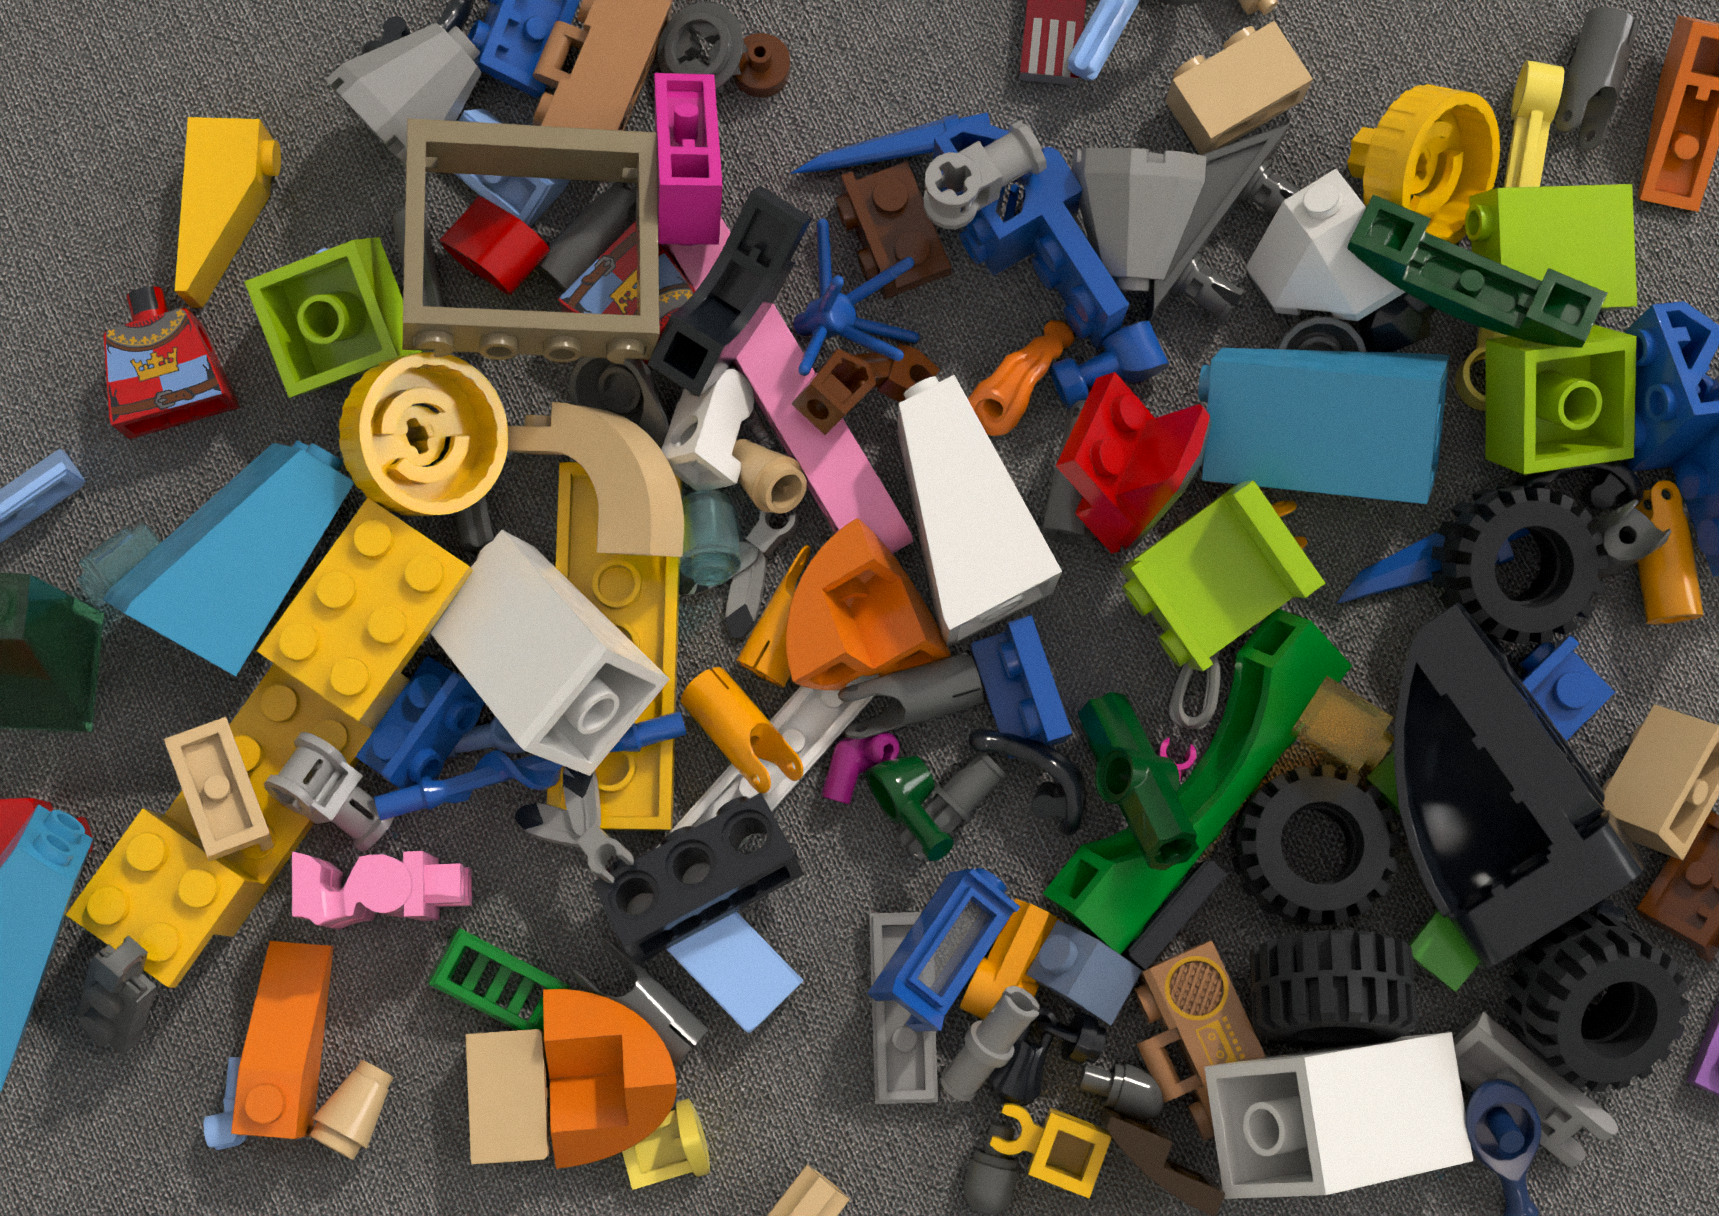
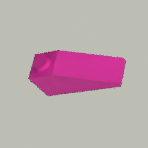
[654,73,723,246]

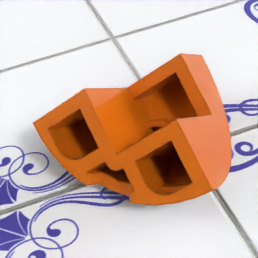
[786,518,951,690]
[543,989,677,1169]

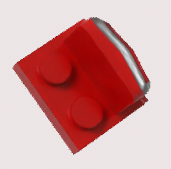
[1056,372,1212,554]

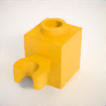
[990,1103,1112,1199]

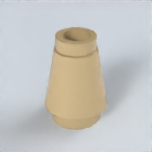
[732,439,807,514]
[309,1060,394,1160]

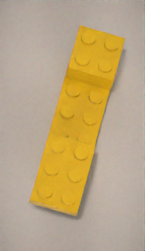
[65,498,473,988]

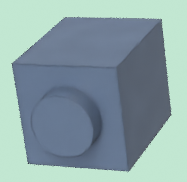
[1026,920,1143,1025]

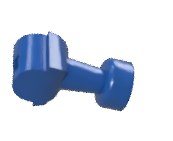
[1049,320,1170,409]

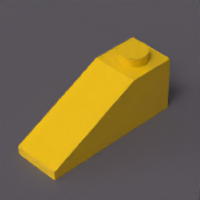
[174,117,281,308]

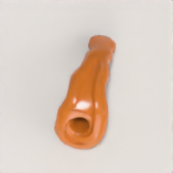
[968,320,1075,436]

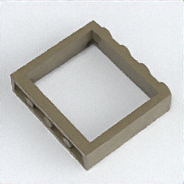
[402,118,660,365]

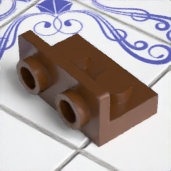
[834,161,951,299]
[1636,811,1719,963]

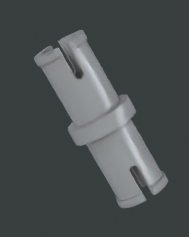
[940,986,1040,1101]

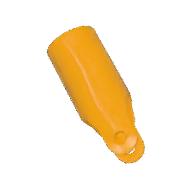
[1634,480,1704,625]
[736,545,811,688]
[681,667,804,794]

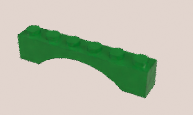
[1042,608,1352,955]

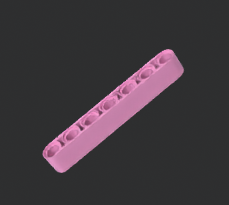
[662,217,913,554]

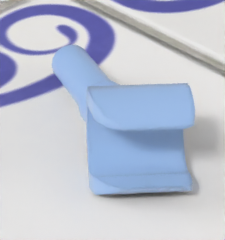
[203,1057,248,1150]

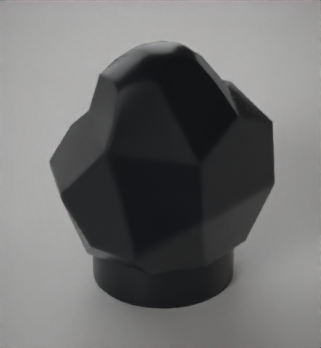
[1359,292,1438,352]

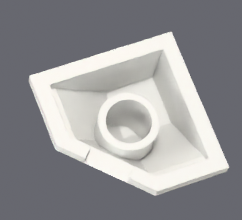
[1246,169,1405,321]

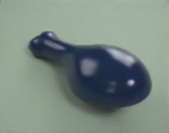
[1466,1078,1541,1216]

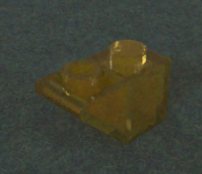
[1290,676,1394,774]

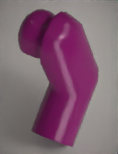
[821,730,900,805]

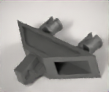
[1147,123,1300,323]

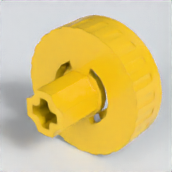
[1347,84,1500,244]
[339,352,508,516]

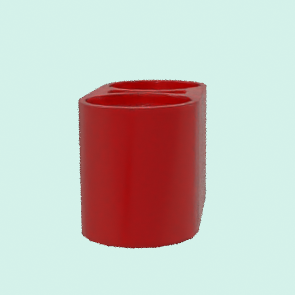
[439,196,550,296]

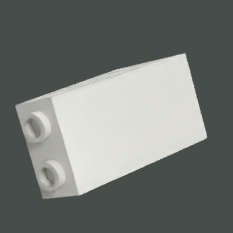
[897,375,1062,648]
[430,530,670,776]
[1204,1032,1473,1199]

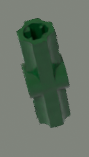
[1077,692,1199,870]

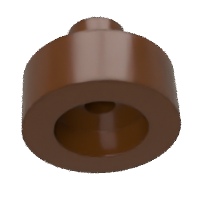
[733,33,790,98]

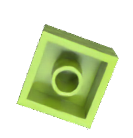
[244,237,422,398]
[1485,325,1637,474]

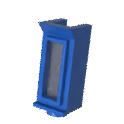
[867,868,1020,1032]

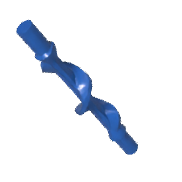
[374,711,686,821]

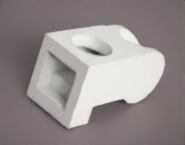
[661,369,754,493]

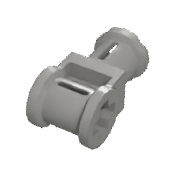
[923,120,1047,229]
[263,732,394,852]

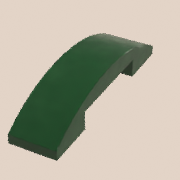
[1347,194,1608,348]

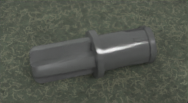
[897,751,1008,859]

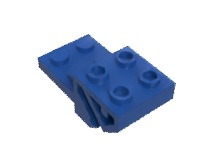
[933,120,1129,350]
[1624,301,1719,577]

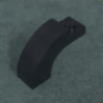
[647,185,812,397]

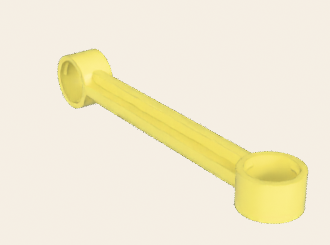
[1455,60,1564,411]

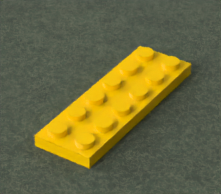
[547,462,683,831]

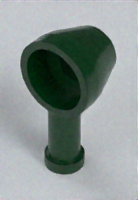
[866,755,954,861]

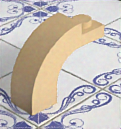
[507,402,684,557]

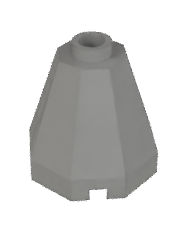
[325,23,482,167]
[1072,148,1207,291]

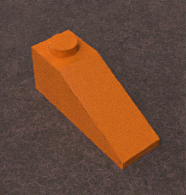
[1638,15,1719,212]
[231,941,334,1139]

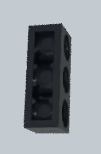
[592,792,804,965]

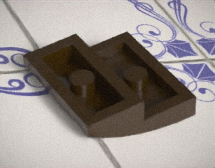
[1099,1107,1225,1216]

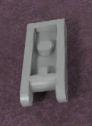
[1453,1012,1618,1167]

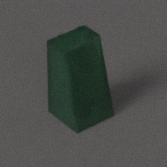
[0,573,104,733]

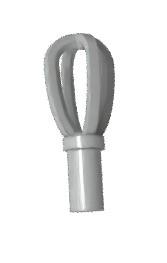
[1169,651,1220,729]

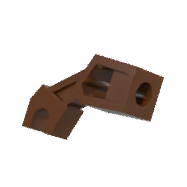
[791,344,940,435]

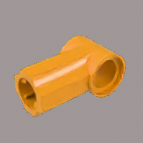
[959,898,1064,1020]

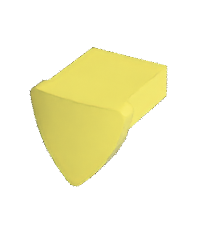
[622,1098,710,1190]

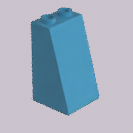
[1198,348,1450,504]
[103,440,354,676]
[0,804,93,1092]

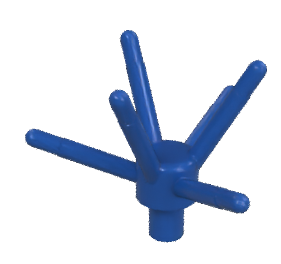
[794,218,920,376]

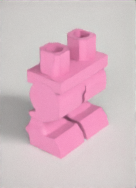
[292,851,472,930]

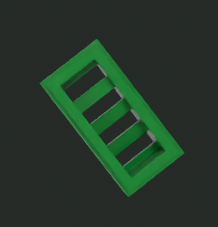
[426,926,570,1033]

